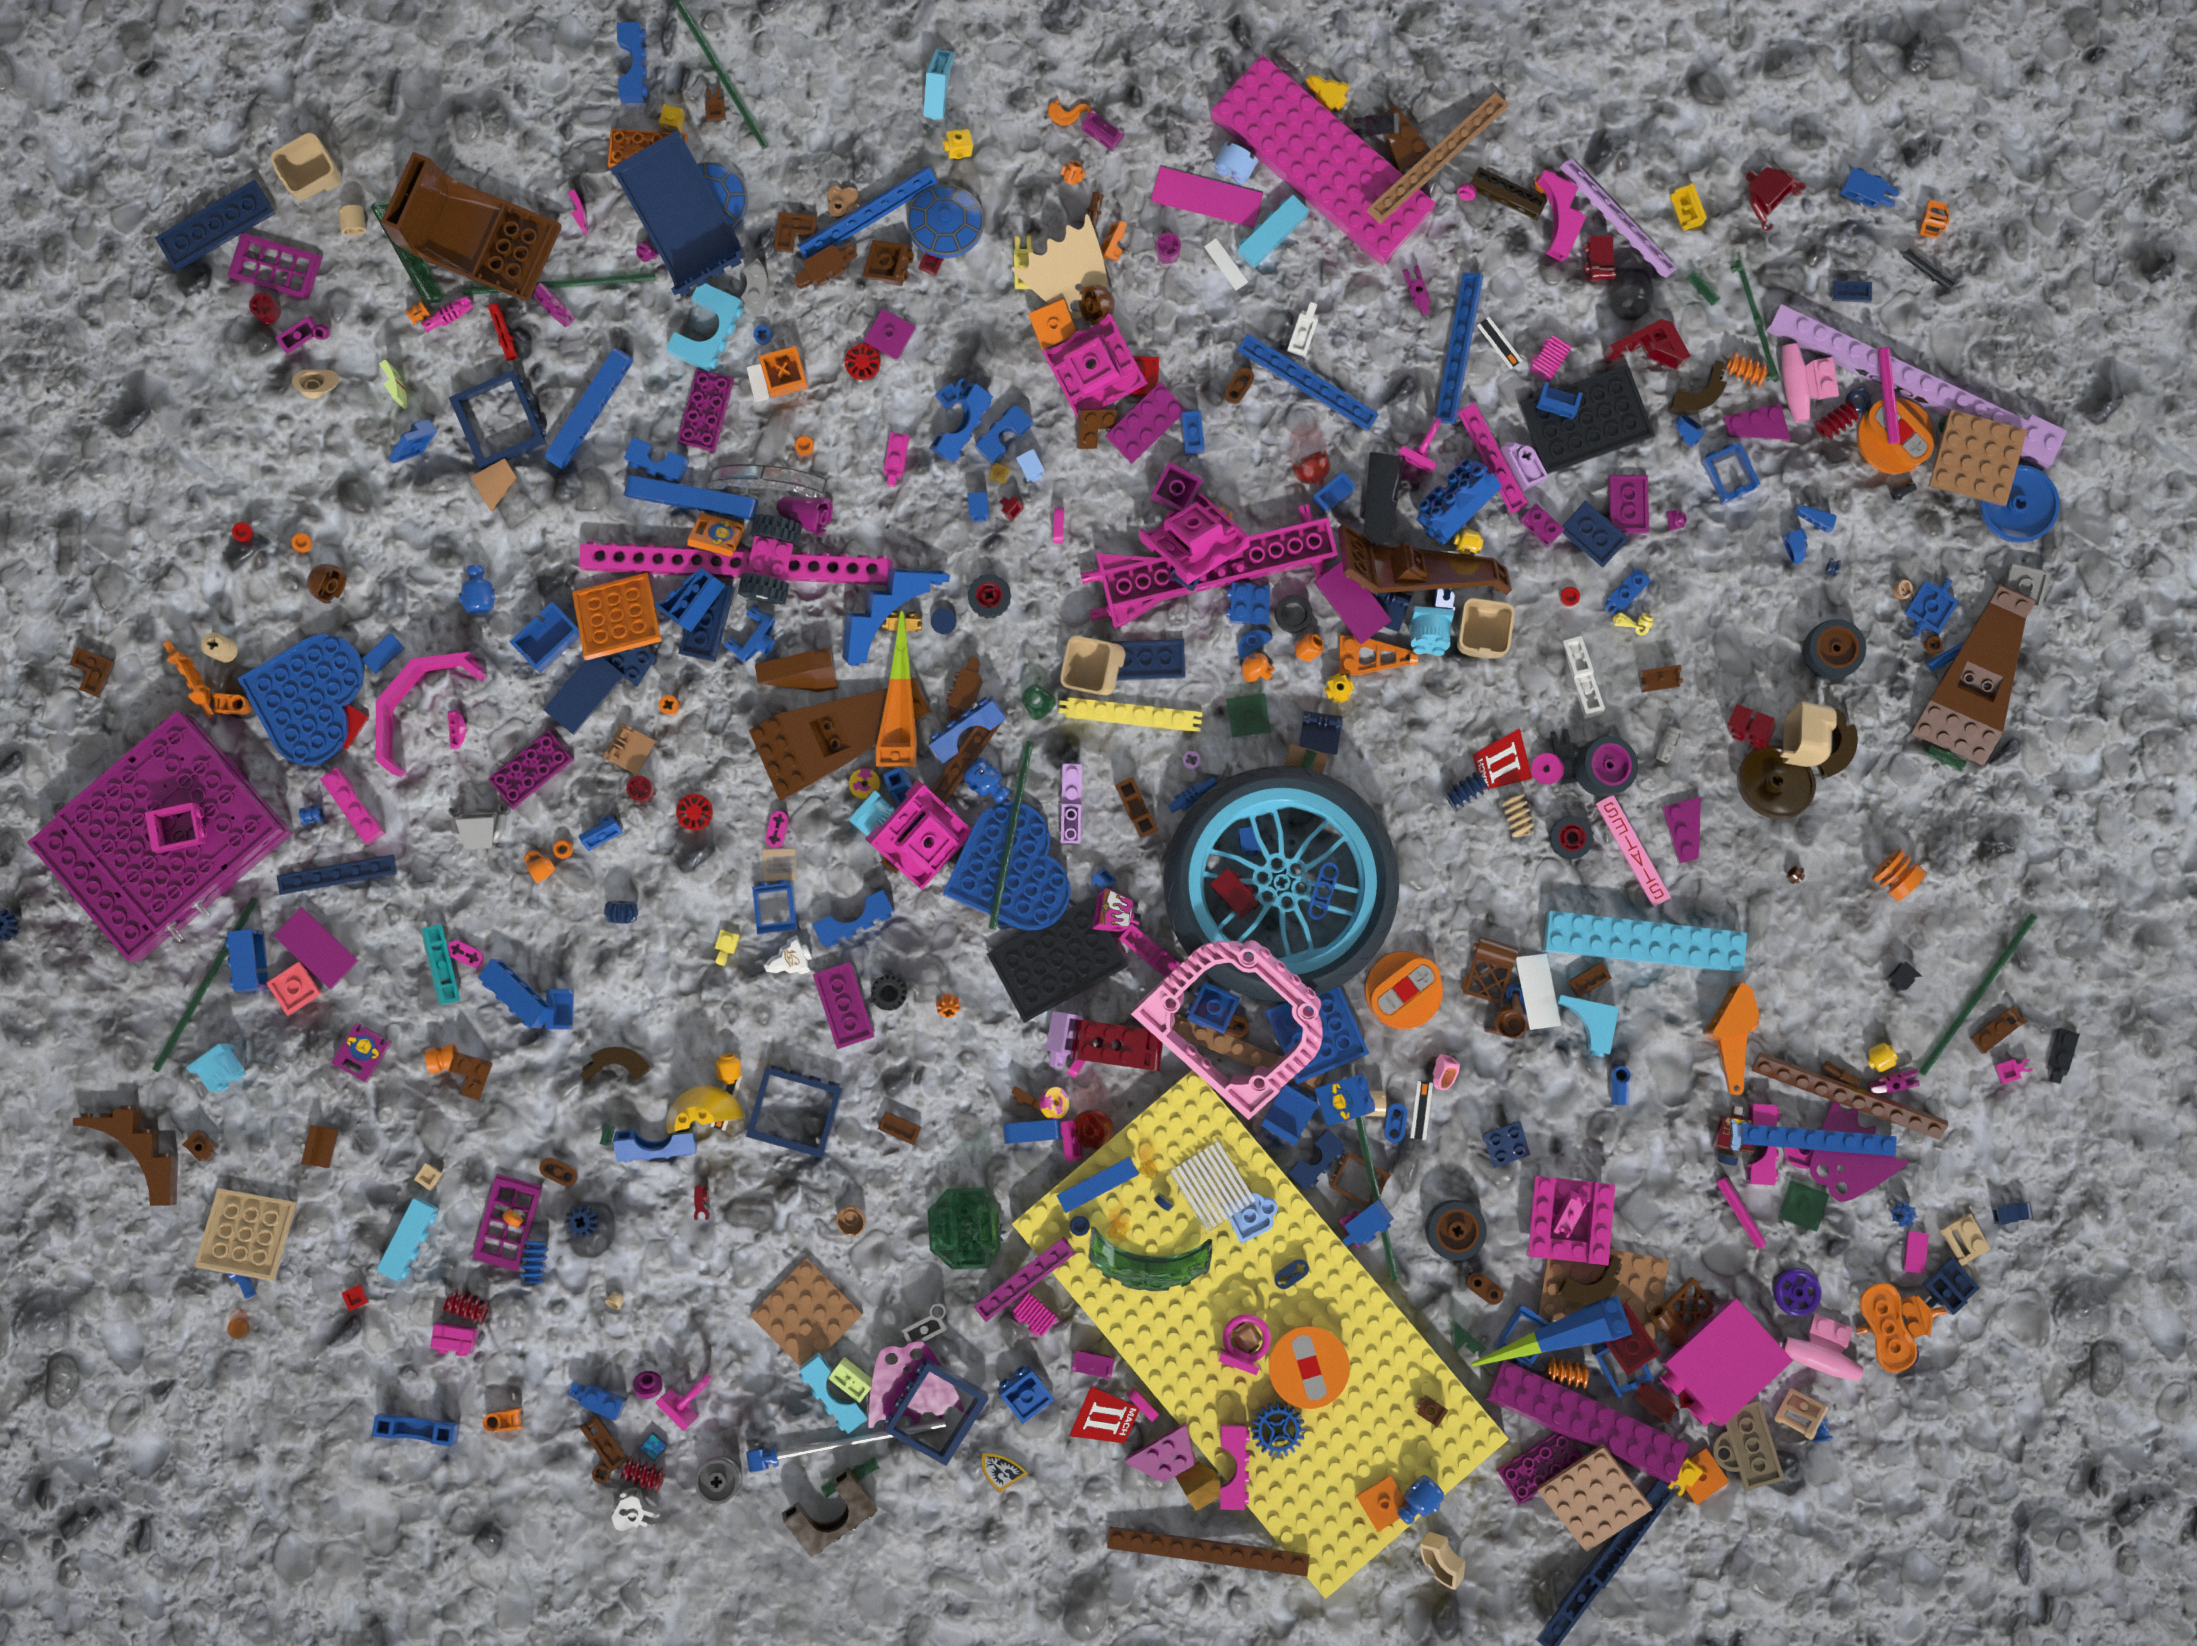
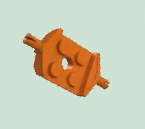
[163,640,214,718]
[1855,1295,1947,1338]

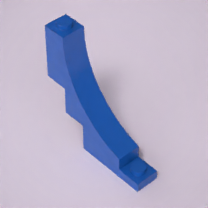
[842,568,950,666]

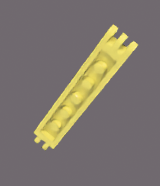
[1058,698,1203,732]

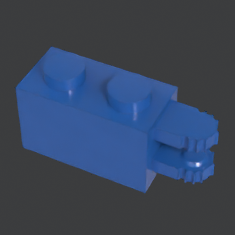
[1840,167,1900,209]

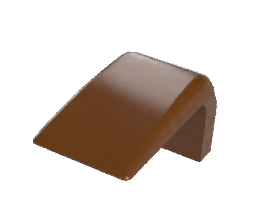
[381,152,562,301]

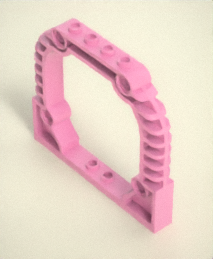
[1131,940,1323,1120]

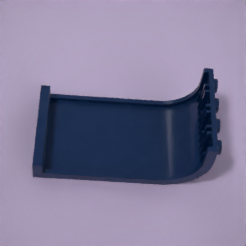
[609,131,745,297]

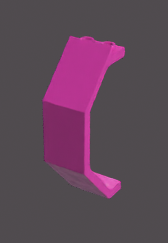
[376,652,487,777]

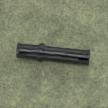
[1902,247,1957,292]

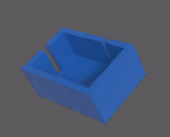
[509,602,580,673]
[225,929,270,993]

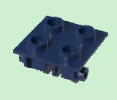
[1372,592,1412,632]
[608,646,658,687]
[1299,711,1343,755]
[1482,1121,1530,1168]

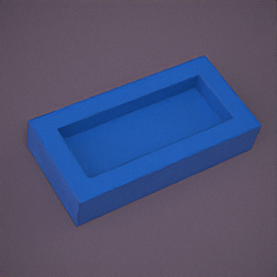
[362,633,405,674]

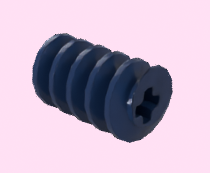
[1445,772,1489,812]

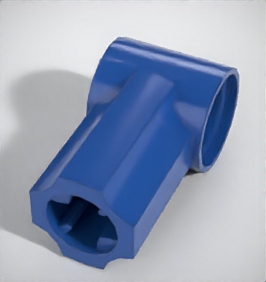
[1609,1065,1631,1105]

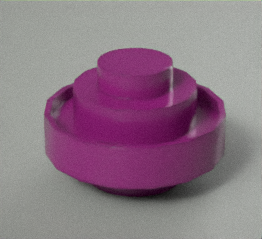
[632,1371,663,1399]

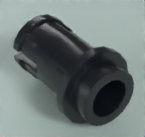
[1890,479,1917,501]

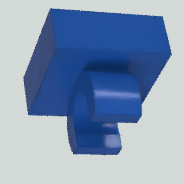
[1090,867,1117,893]

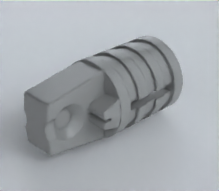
[1656,726,1684,763]

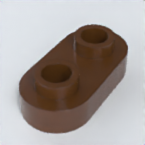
[1224,368,1254,404]
[1214,1015,1249,1038]
[539,1157,578,1186]
[1466,1272,1503,1305]

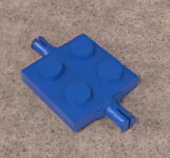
[1904,578,1959,637]

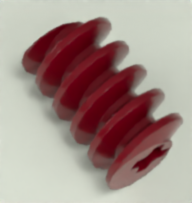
[1814,400,1859,440]
[443,1288,489,1325]
[620,1456,666,1494]

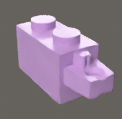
[1046,1011,1082,1069]

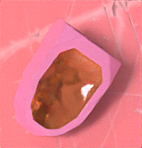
[1433,1054,1460,1090]

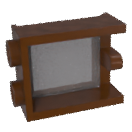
[1328,1152,1391,1208]

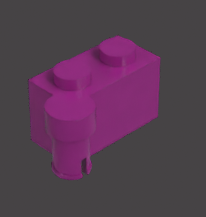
[275,315,331,354]

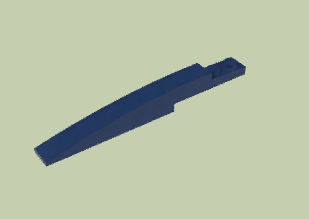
[1535,1479,1676,1646]

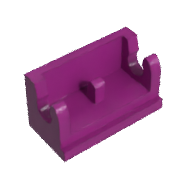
[1082,110,1125,152]
[1071,1349,1115,1379]

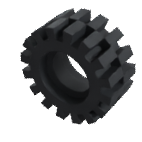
[871,975,907,1011]

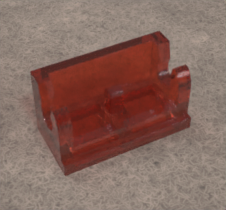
[1632,1382,1678,1424]

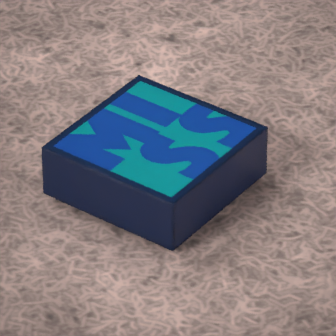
[639,1432,668,1461]

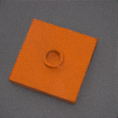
[1027,298,1076,350]
[1677,1447,1729,1505]
[1356,1475,1407,1532]

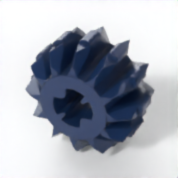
[604,900,638,924]
[0,909,21,943]
[564,1205,599,1239]

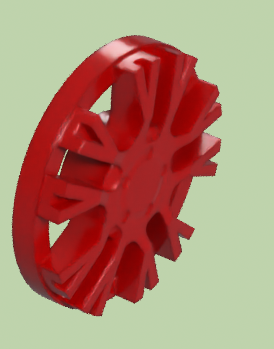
[844,344,881,380]
[676,794,713,831]

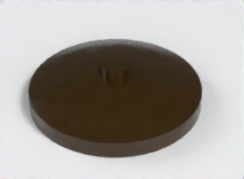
[1737,745,1816,820]

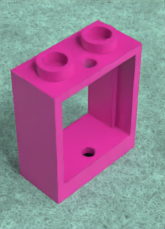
[145,802,207,853]

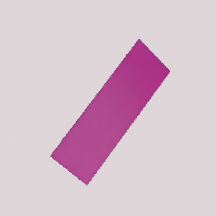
[1151,167,1263,228]

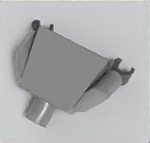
[448,804,511,859]

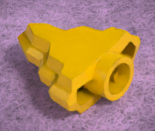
[1305,74,1350,113]

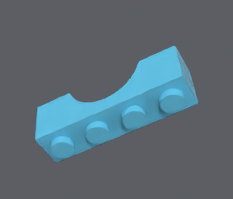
[799,1352,868,1434]

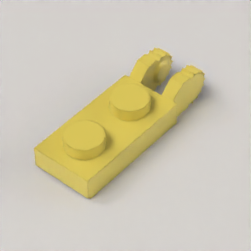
[1014,235,1033,289]

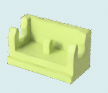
[828,1357,872,1403]

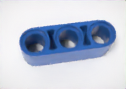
[1307,862,1339,920]
[1003,1119,1062,1144]

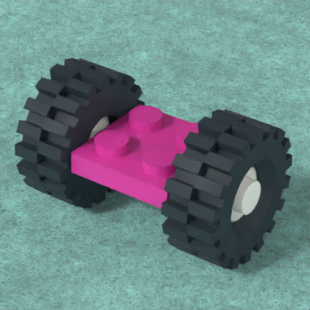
[738,514,802,605]

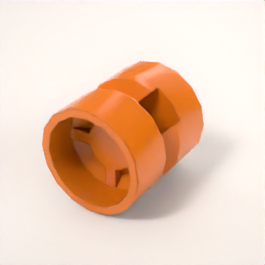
[425,1044,458,1074]

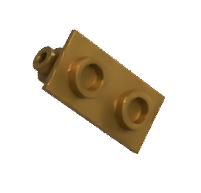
[882,610,923,632]

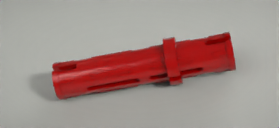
[487,303,518,361]

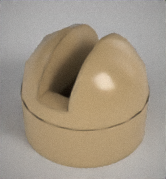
[605,1292,623,1310]

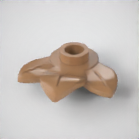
[827,184,860,218]

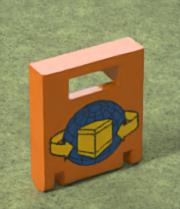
[688,512,745,557]

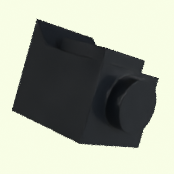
[1885,961,1923,993]

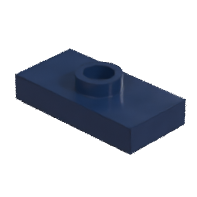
[1832,280,1872,303]

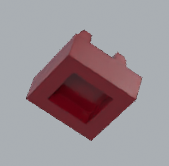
[999,496,1024,522]

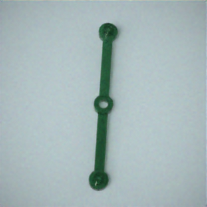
[1730,259,1780,382]

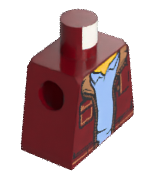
[1711,1106,1754,1153]

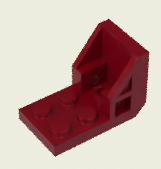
[1603,319,1691,370]

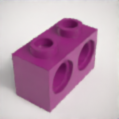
[1519,503,1565,548]

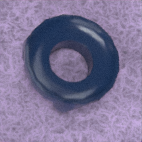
[1845,387,1871,413]

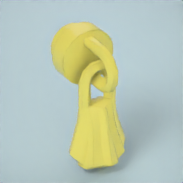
[1613,612,1654,636]

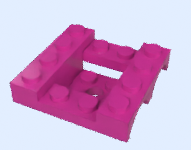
[1042,313,1148,419]
[1139,493,1250,585]
[865,780,972,890]
[1526,1176,1616,1265]

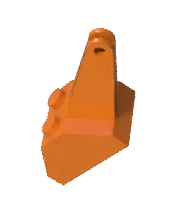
[1704,982,1760,1095]

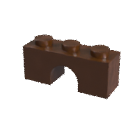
[1115,777,1158,840]

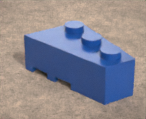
[654,568,725,632]

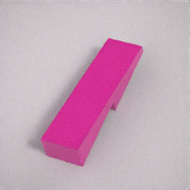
[1116,923,1180,977]

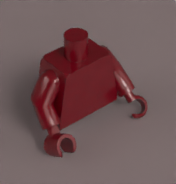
[1745,167,1806,231]

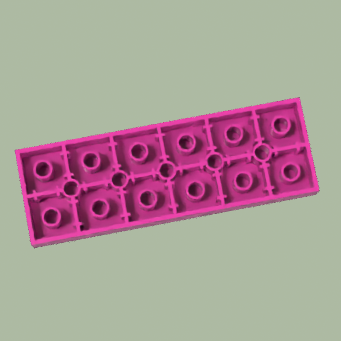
[1211,54,1436,266]

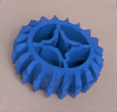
[1250,1401,1306,1458]

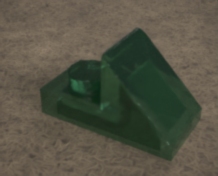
[1451,1320,1486,1355]

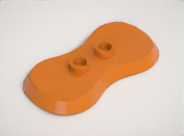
[1860,1283,1917,1373]

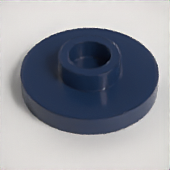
[931,608,957,635]

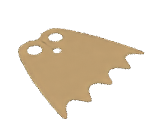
[1012,214,1108,319]

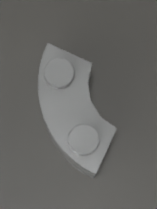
[741,258,769,318]

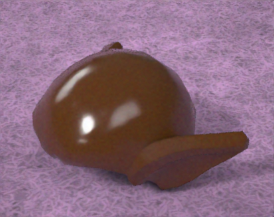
[1484,993,1528,1039]

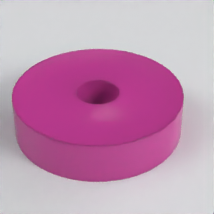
[1531,753,1564,784]

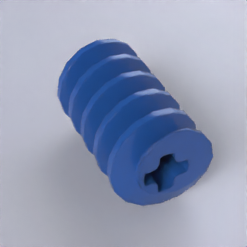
[519,1240,549,1284]

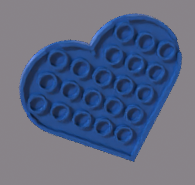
[237,634,364,766]
[943,802,1071,930]

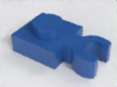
[935,378,965,411]

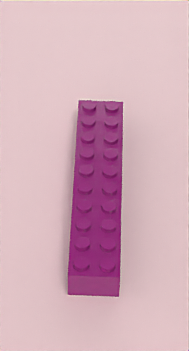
[1484,1360,1689,1483]

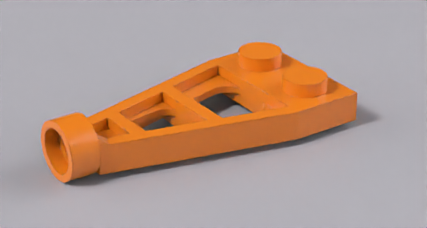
[1338,635,1418,676]

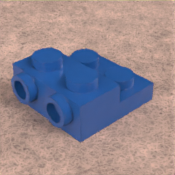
[388,419,438,463]
[1226,583,1270,625]
[1186,981,1241,1034]
[997,1365,1055,1424]

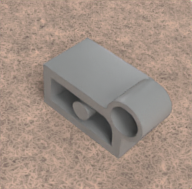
[902,1302,948,1343]

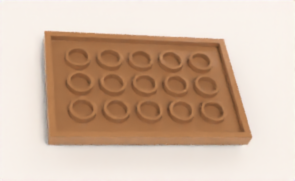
[1537,1238,1669,1339]

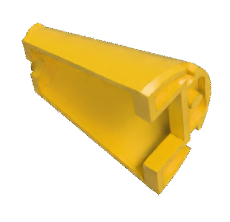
[666,1086,745,1134]

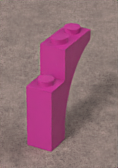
[1536,170,1586,262]

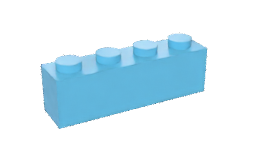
[1238,195,1309,269]
[376,1198,439,1282]

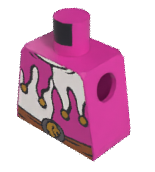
[1092,889,1141,932]

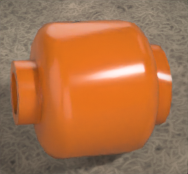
[1294,633,1323,662]

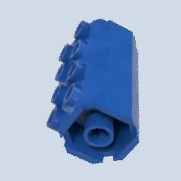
[1416,459,1502,545]

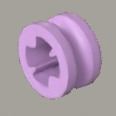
[1183,751,1200,770]

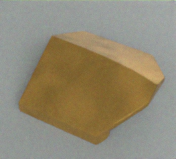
[1175,1462,1220,1512]

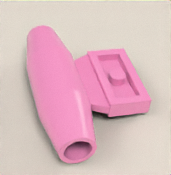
[1782,343,1839,423]
[1781,1314,1863,1381]

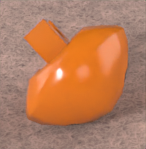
[1241,653,1275,682]

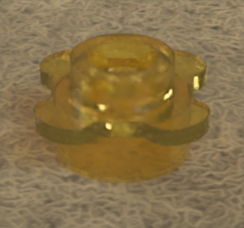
[989,463,1010,485]
[1140,1160,1158,1180]
[1107,1219,1130,1242]

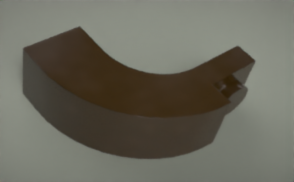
[1669,360,1727,416]
[1816,709,1858,780]
[580,1047,654,1081]
[1557,1255,1622,1304]

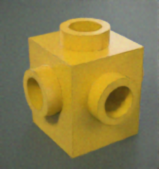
[942,129,973,159]
[1324,674,1354,703]

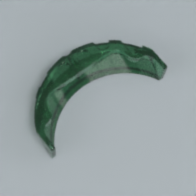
[1088,1227,1212,1291]

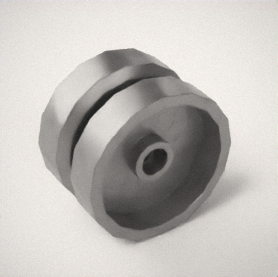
[694,1455,743,1505]

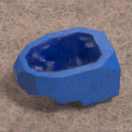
[1675,414,1706,448]
[1783,529,1808,564]

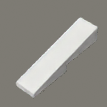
[1563,636,1605,719]

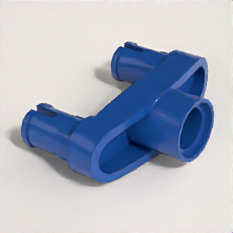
[724,605,775,662]

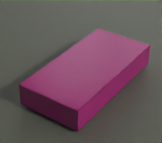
[1903,1231,1929,1274]

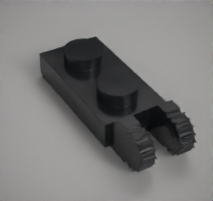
[1354,113,1399,135]
[1550,728,1578,786]

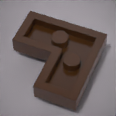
[774,212,818,253]
[1076,408,1117,449]
[69,647,115,698]
[449,1051,493,1100]

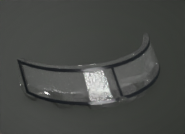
[707,464,827,497]

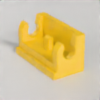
[1670,183,1707,231]

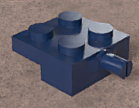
[1921,1257,1980,1315]

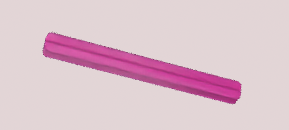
[1878,347,1900,444]

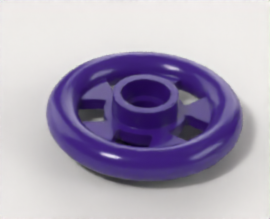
[1774,1268,1822,1317]

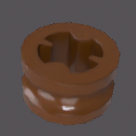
[592,1464,612,1483]

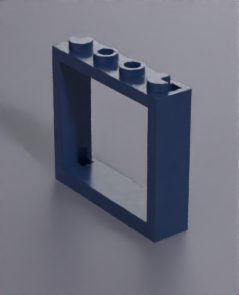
[449,370,547,470]
[746,1065,844,1158]
[883,1357,989,1466]

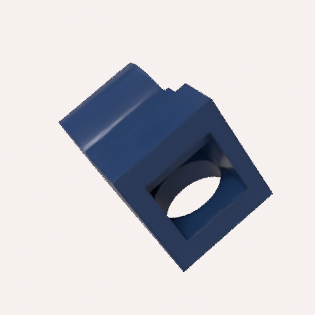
[1991,1202,2033,1225]

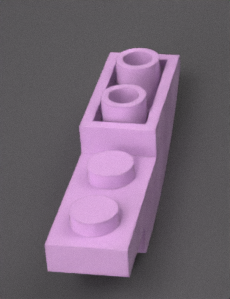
[1061,763,1082,844]

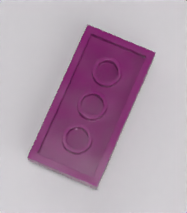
[1105,382,1187,464]
[813,962,875,1050]

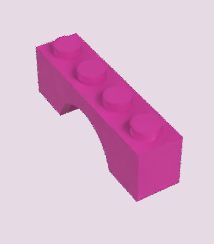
[320,767,386,844]
[1746,1104,1780,1185]
[1219,1424,1250,1510]

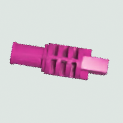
[421,296,473,333]

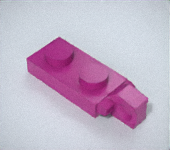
[884,432,910,487]

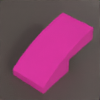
[568,189,588,235]

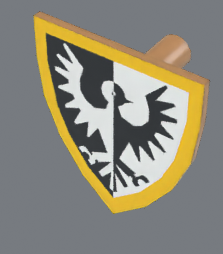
[981,1453,1028,1493]

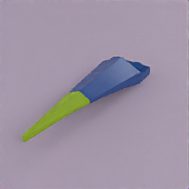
[1471,1295,1632,1366]

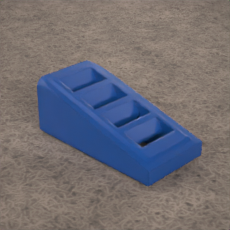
[1793,505,1837,533]

